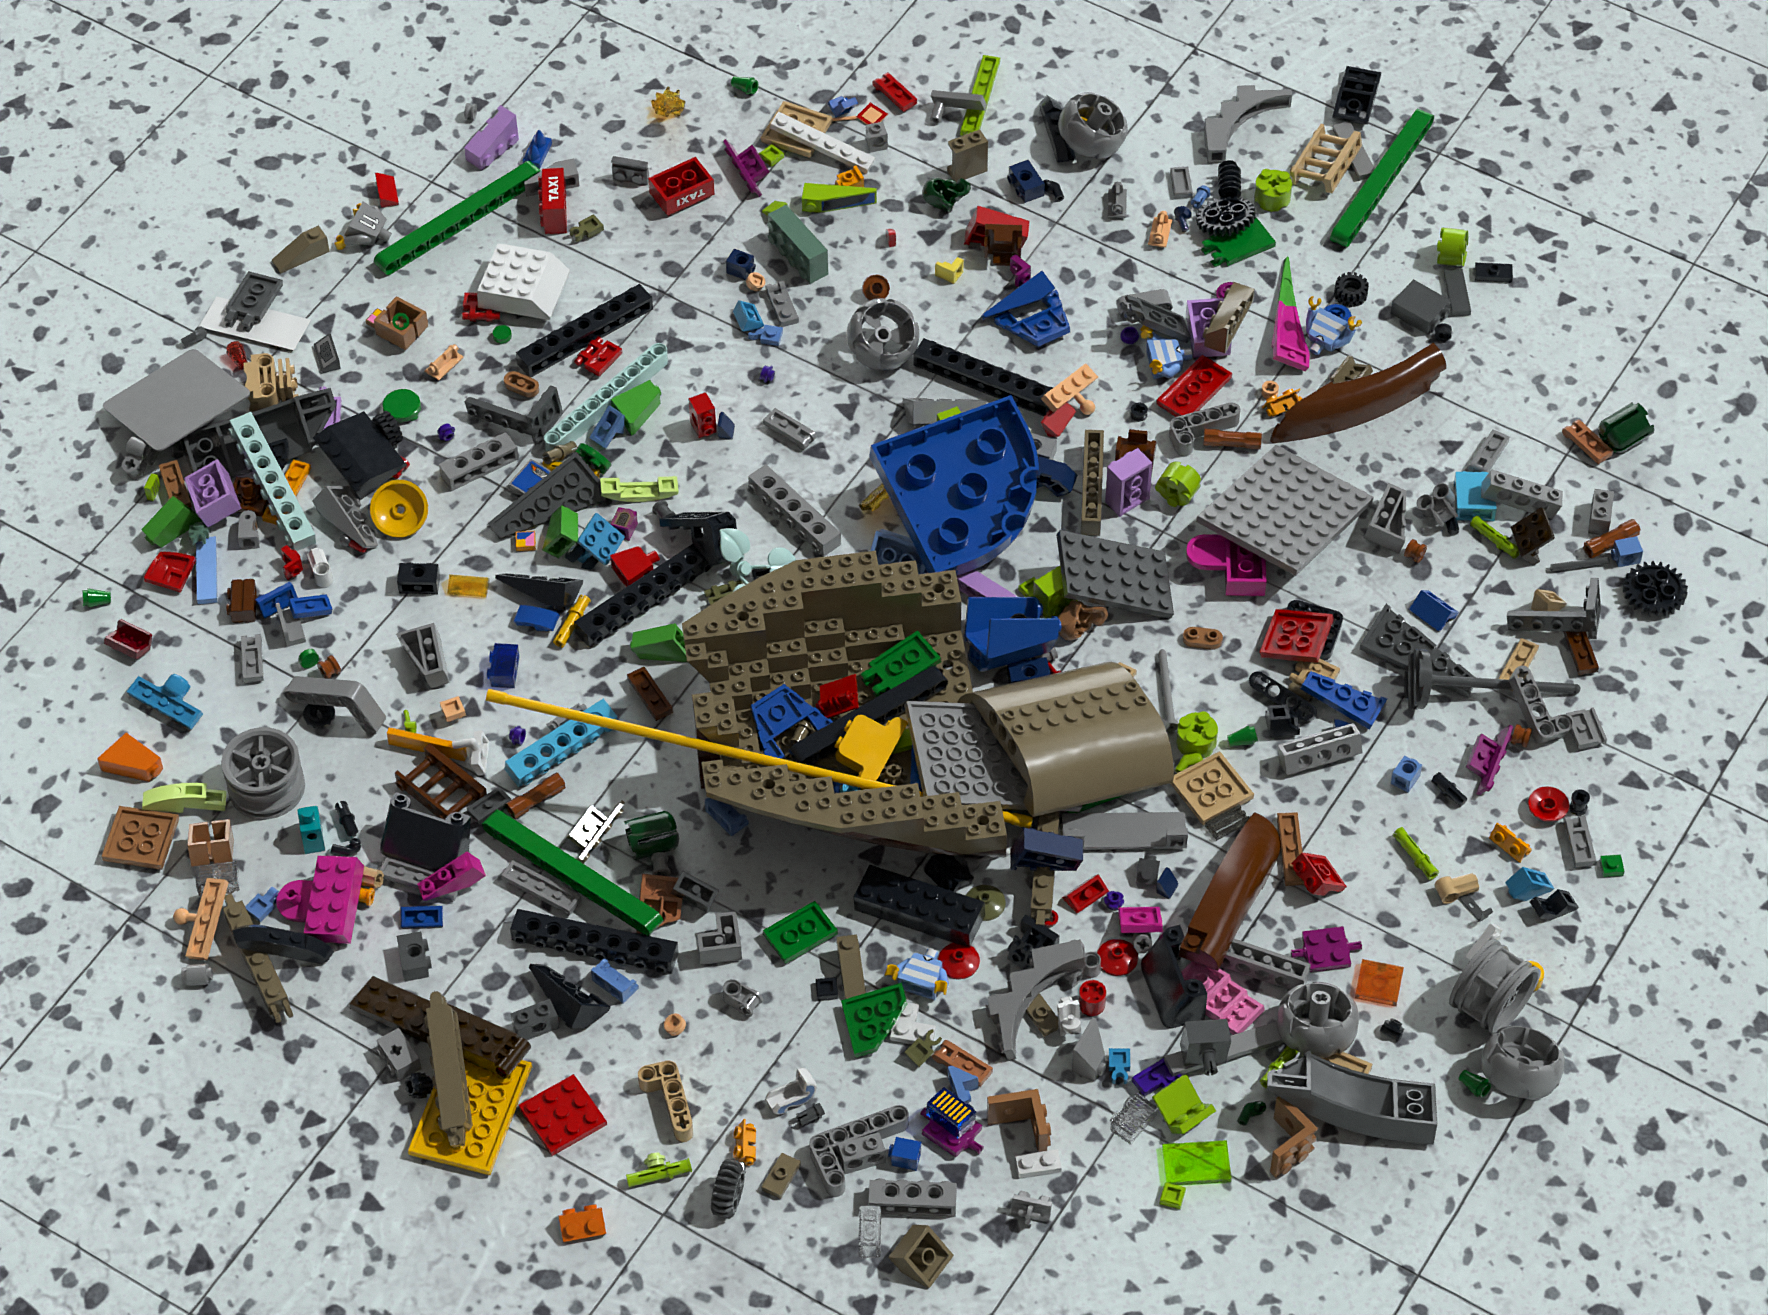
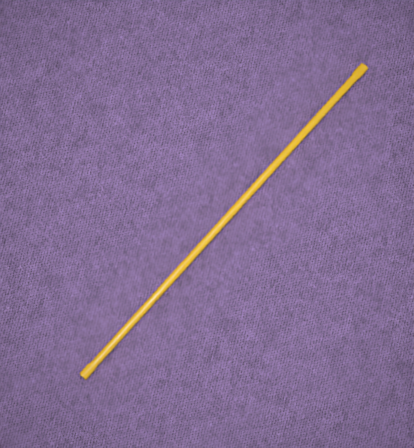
[485,689,1033,829]

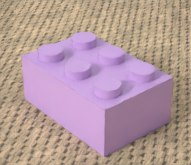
[1186,298,1232,358]
[1105,448,1152,517]
[184,459,241,527]

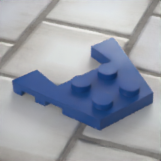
[994,290,1070,347]
[750,684,833,767]

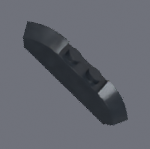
[1039,95,1076,162]
[232,925,334,964]

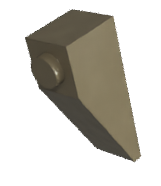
[272,225,330,274]
[836,934,866,999]

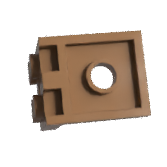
[987,1089,1051,1152]
[1270,1096,1318,1178]

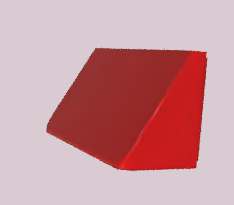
[375,173,399,208]
[1041,403,1076,437]
[1062,874,1109,913]

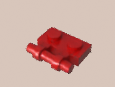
[462,293,500,322]
[574,337,622,377]

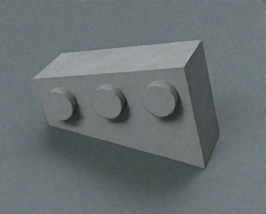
[1364,483,1406,553]
[396,623,450,688]

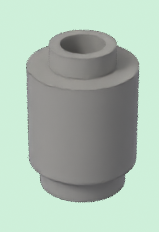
[181,964,213,986]

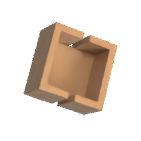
[374,296,428,350]
[187,819,234,867]

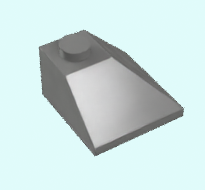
[1072,1017,1107,1082]

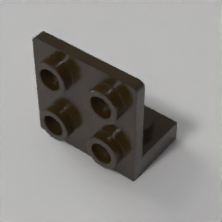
[1511,507,1555,565]

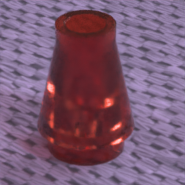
[226,341,248,370]

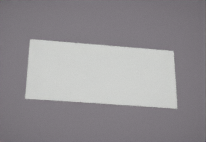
[199,296,311,350]

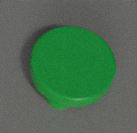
[382,389,421,422]
[575,443,612,474]

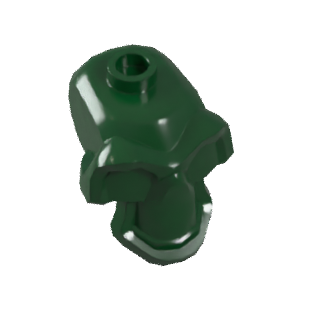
[922,178,971,213]

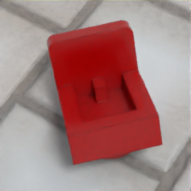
[281,545,303,580]

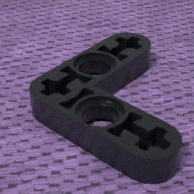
[1287,600,1343,661]

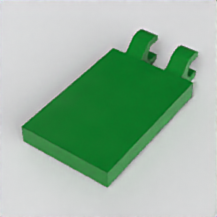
[1201,218,1276,267]
[860,630,942,697]

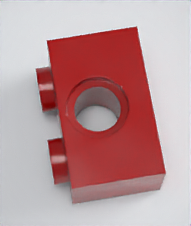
[688,392,717,438]

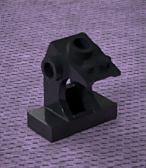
[1007,915,1060,969]

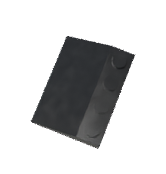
[313,411,407,500]

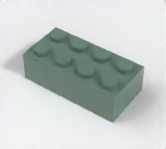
[767,205,828,284]

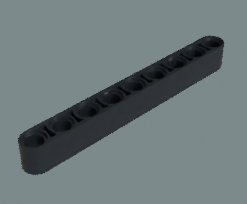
[788,666,948,765]

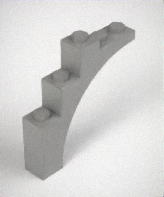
[1204,85,1292,163]
[985,939,1087,1060]

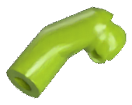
[1175,753,1203,773]

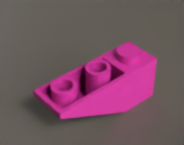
[417,852,486,901]

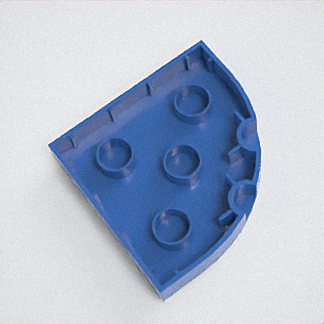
[869,395,1039,576]

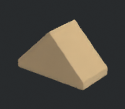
[1531,589,1567,611]

